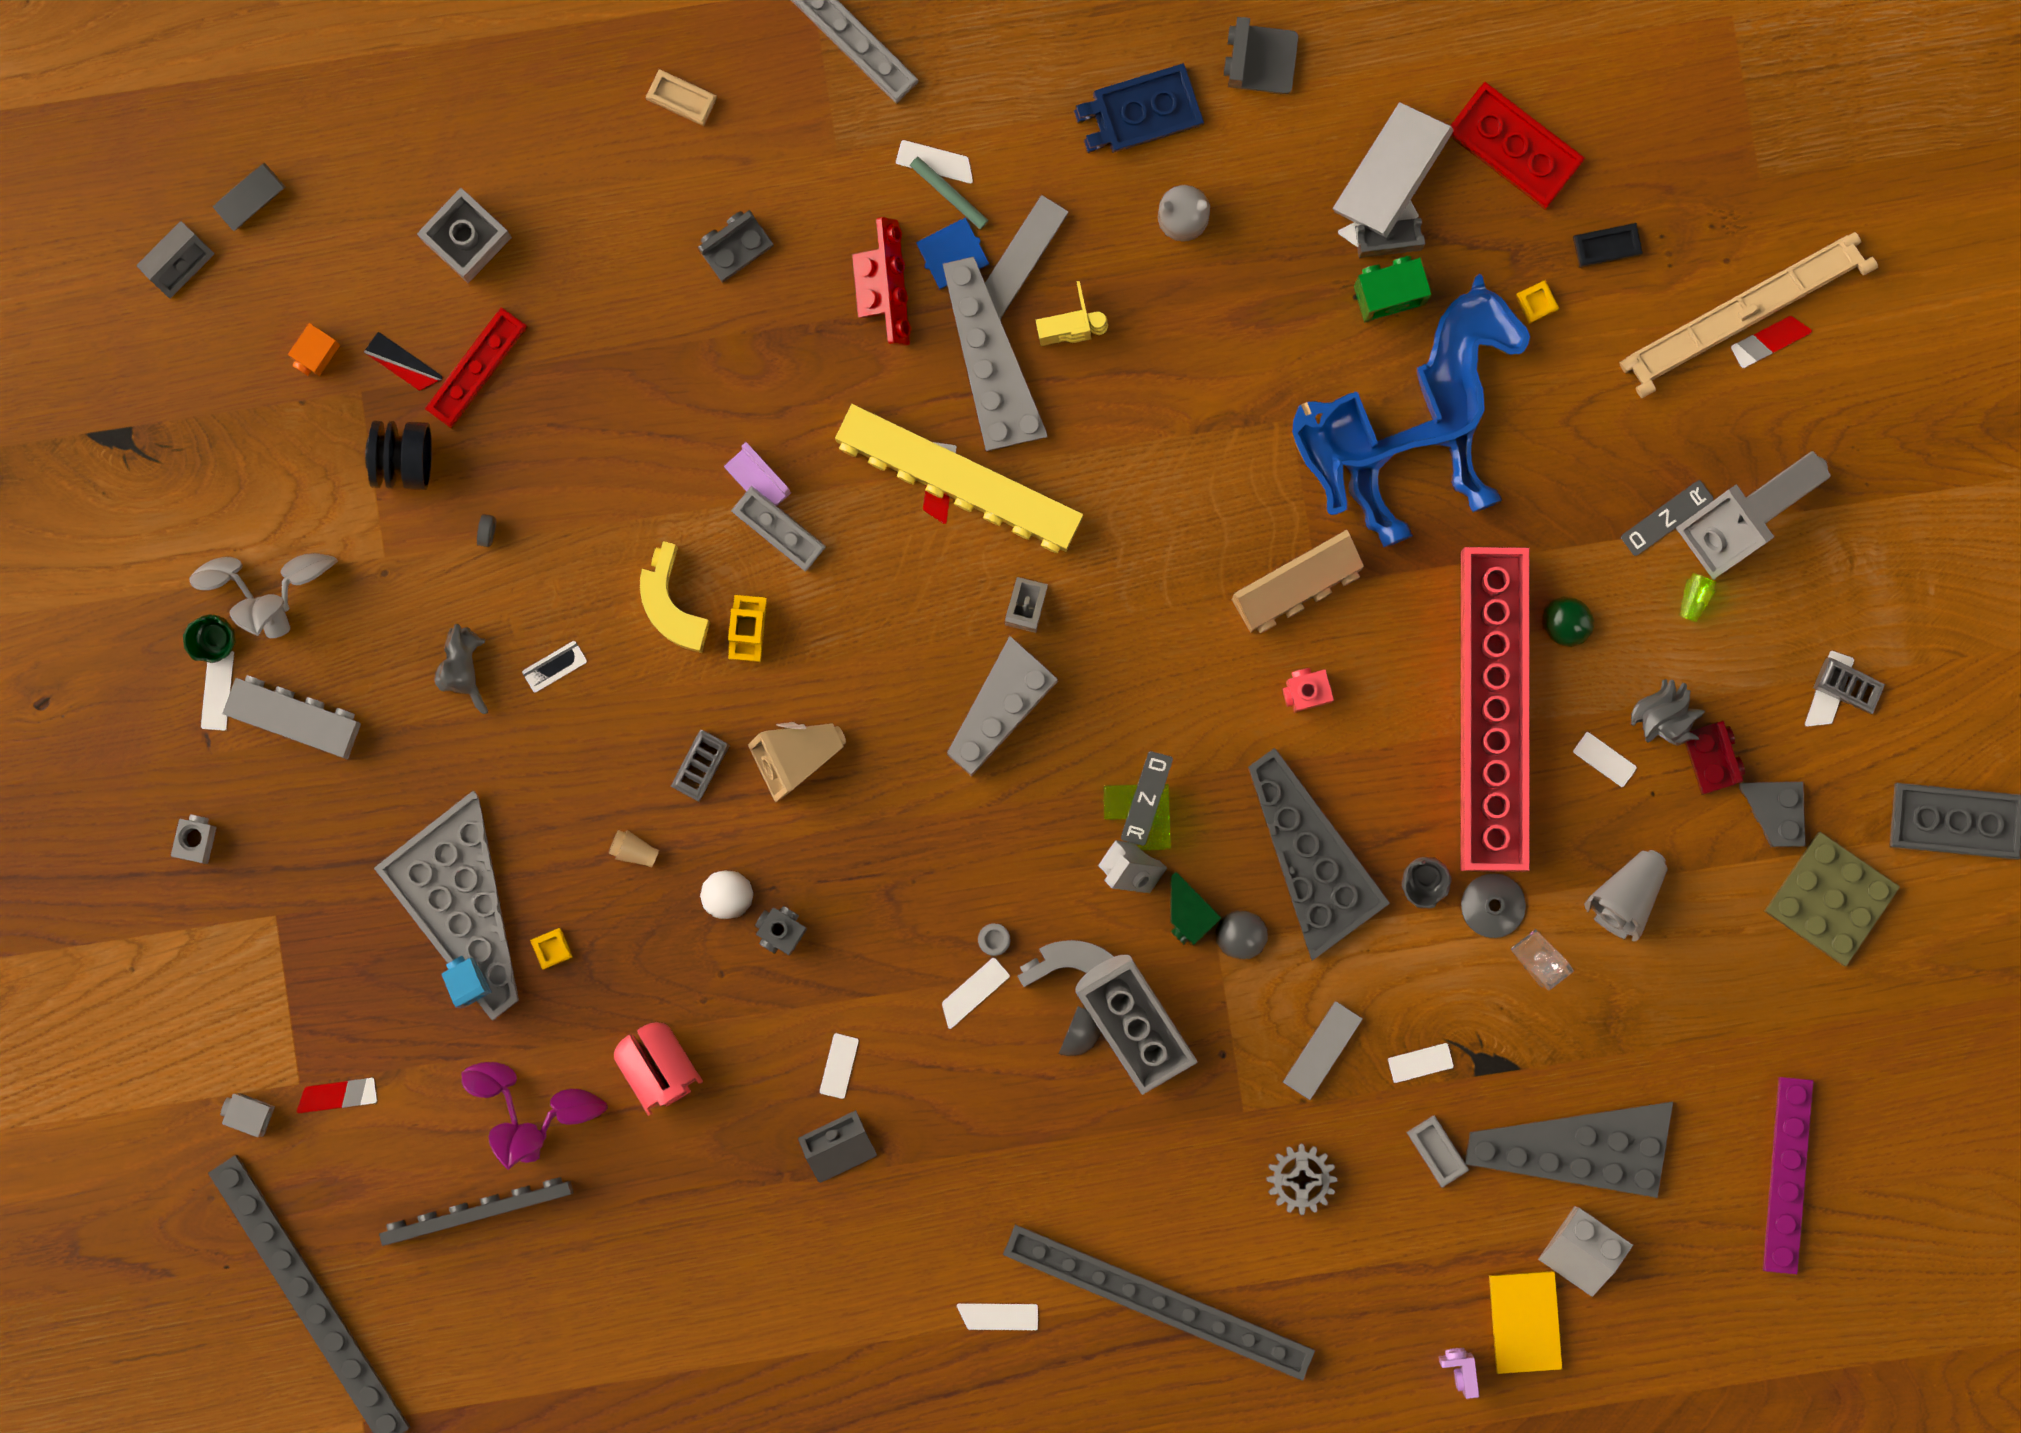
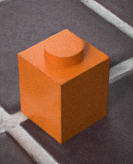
[288,323,340,377]

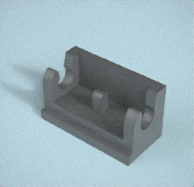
[1355,218,1425,258]

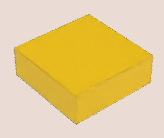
[1516,280,1559,324]
[530,928,573,970]

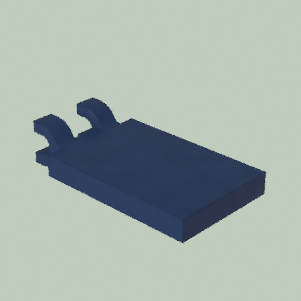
[1074,63,1204,153]

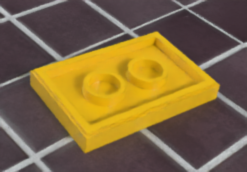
[1489,1271,1562,1374]

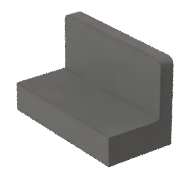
[137,221,215,299]
[798,1110,877,1183]

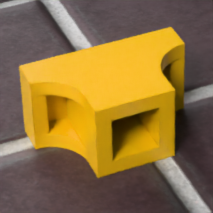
[728,595,767,662]

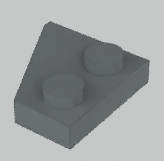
[1739,782,1805,847]

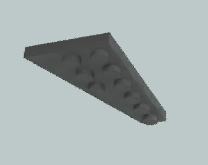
[1248,748,1390,961]
[1465,1102,1673,1198]

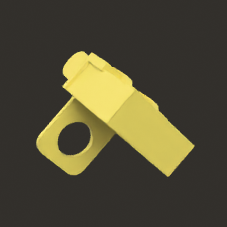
[1036,281,1108,346]

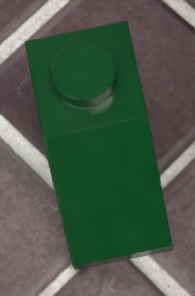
[1170,872,1221,946]

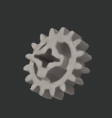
[1266,1144,1337,1215]

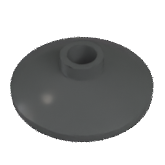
[1461,874,1526,938]

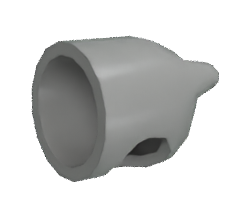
[1157,185,1210,242]

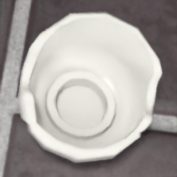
[700,870,753,919]

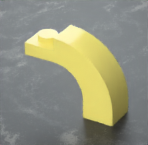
[640,541,710,653]

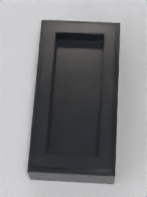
[1573,223,1643,268]

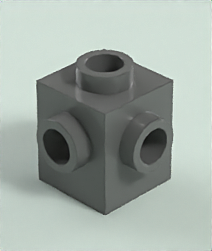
[755,906,807,956]

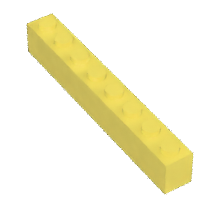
[835,404,1083,554]

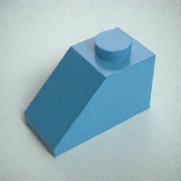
[442,956,492,1008]

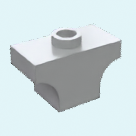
[1098,840,1167,893]

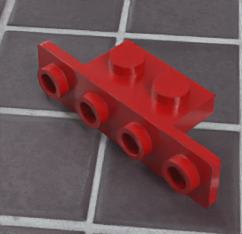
[852,217,911,346]

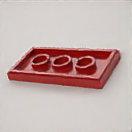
[1450,81,1585,210]

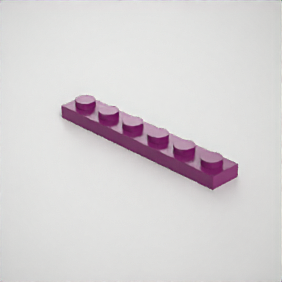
[1763,1077,1813,1274]

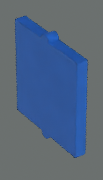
[916,217,989,289]

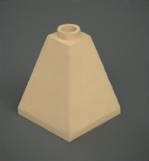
[748,724,846,802]

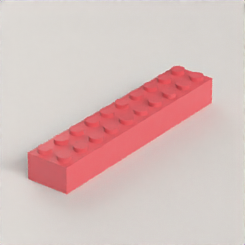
[1461,547,1529,872]

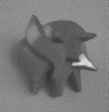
[1631,679,1705,746]

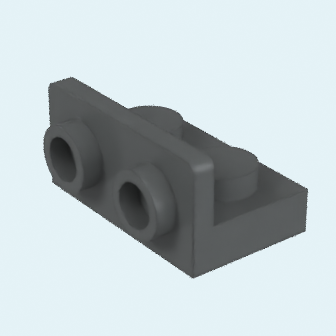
[698,210,774,283]

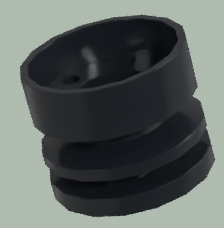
[365,420,432,490]

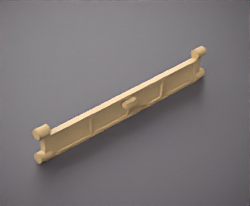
[1619,232,1878,398]

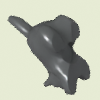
[434,624,488,714]

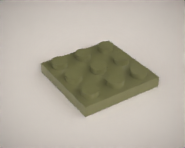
[1764,832,1900,966]

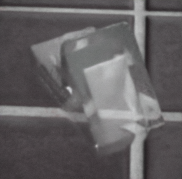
[1511,929,1574,991]

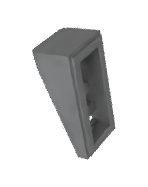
[1813,657,1885,714]
[671,729,730,802]

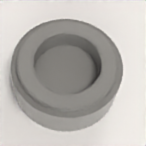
[978,923,1010,956]

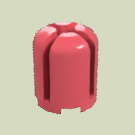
[614,1022,703,1116]

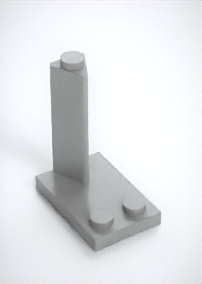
[1676,451,1831,580]

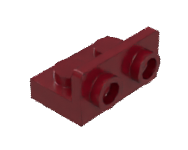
[1685,721,1745,795]

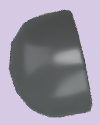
[1402,857,1451,908]
[1216,910,1268,959]

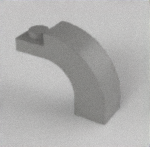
[1017,940,1114,987]

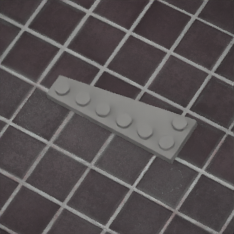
[943,257,1048,451]

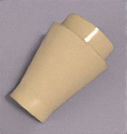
[609,830,659,868]

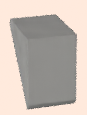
[1005,577,1048,633]

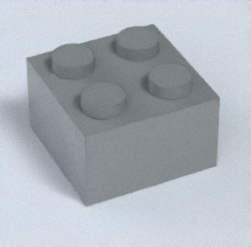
[417,188,512,283]

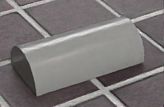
[1075,955,1198,1095]

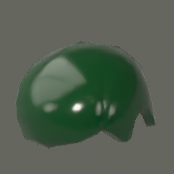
[1542,596,1594,647]
[183,614,236,663]

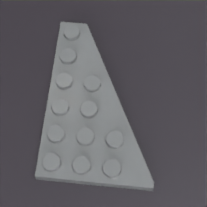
[374,791,519,1020]

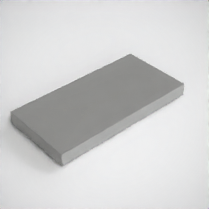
[1333,102,1454,238]

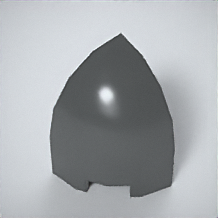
[1058,1006,1102,1057]

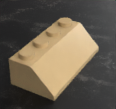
[1231,530,1364,634]

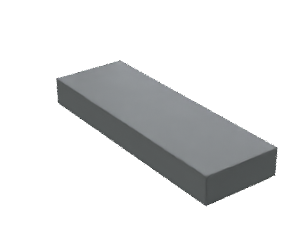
[731,485,826,572]
[1283,1001,1362,1100]

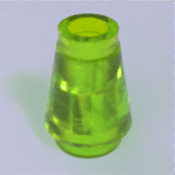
[1679,573,1717,622]

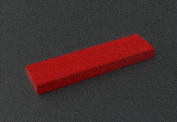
[425,307,527,429]

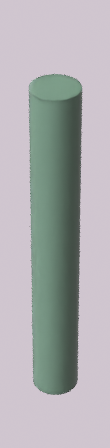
[910,156,989,230]

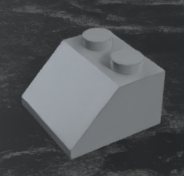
[1538,1206,1633,1297]

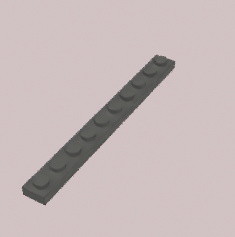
[208,1155,411,1433]
[1003,1224,1315,1381]

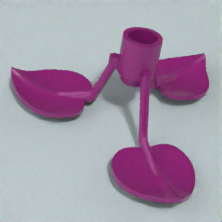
[461,1062,608,1170]

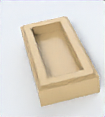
[645,69,717,126]

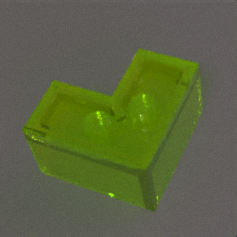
[1103,784,1171,851]

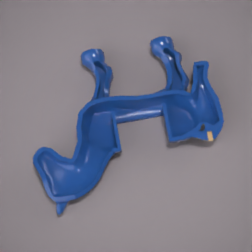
[1292,274,1530,547]

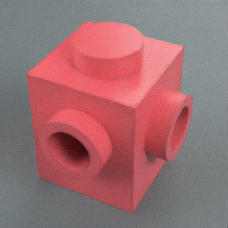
[1282,668,1334,713]

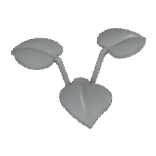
[189,553,338,638]

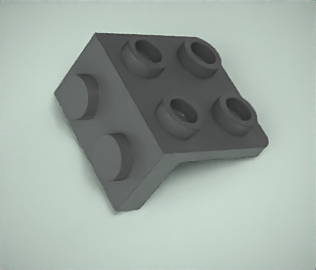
[1223,17,1298,94]

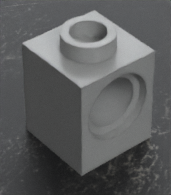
[171,814,217,864]
[220,1093,275,1137]

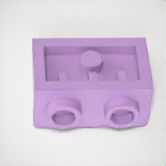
[1439,1348,1479,1399]

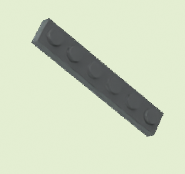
[379,1177,574,1246]

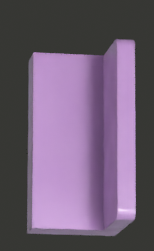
[724,442,791,506]

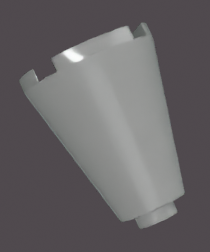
[1584,850,1668,941]

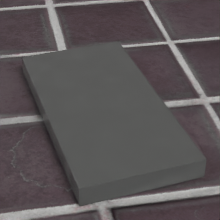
[1889,783,2021,860]

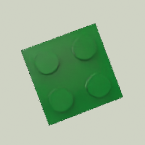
[1354,256,1431,323]

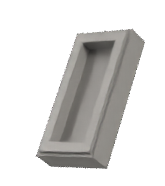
[1406,1115,1469,1187]

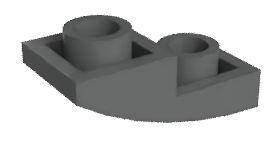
[213,163,286,231]

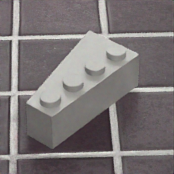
[947,636,1058,777]

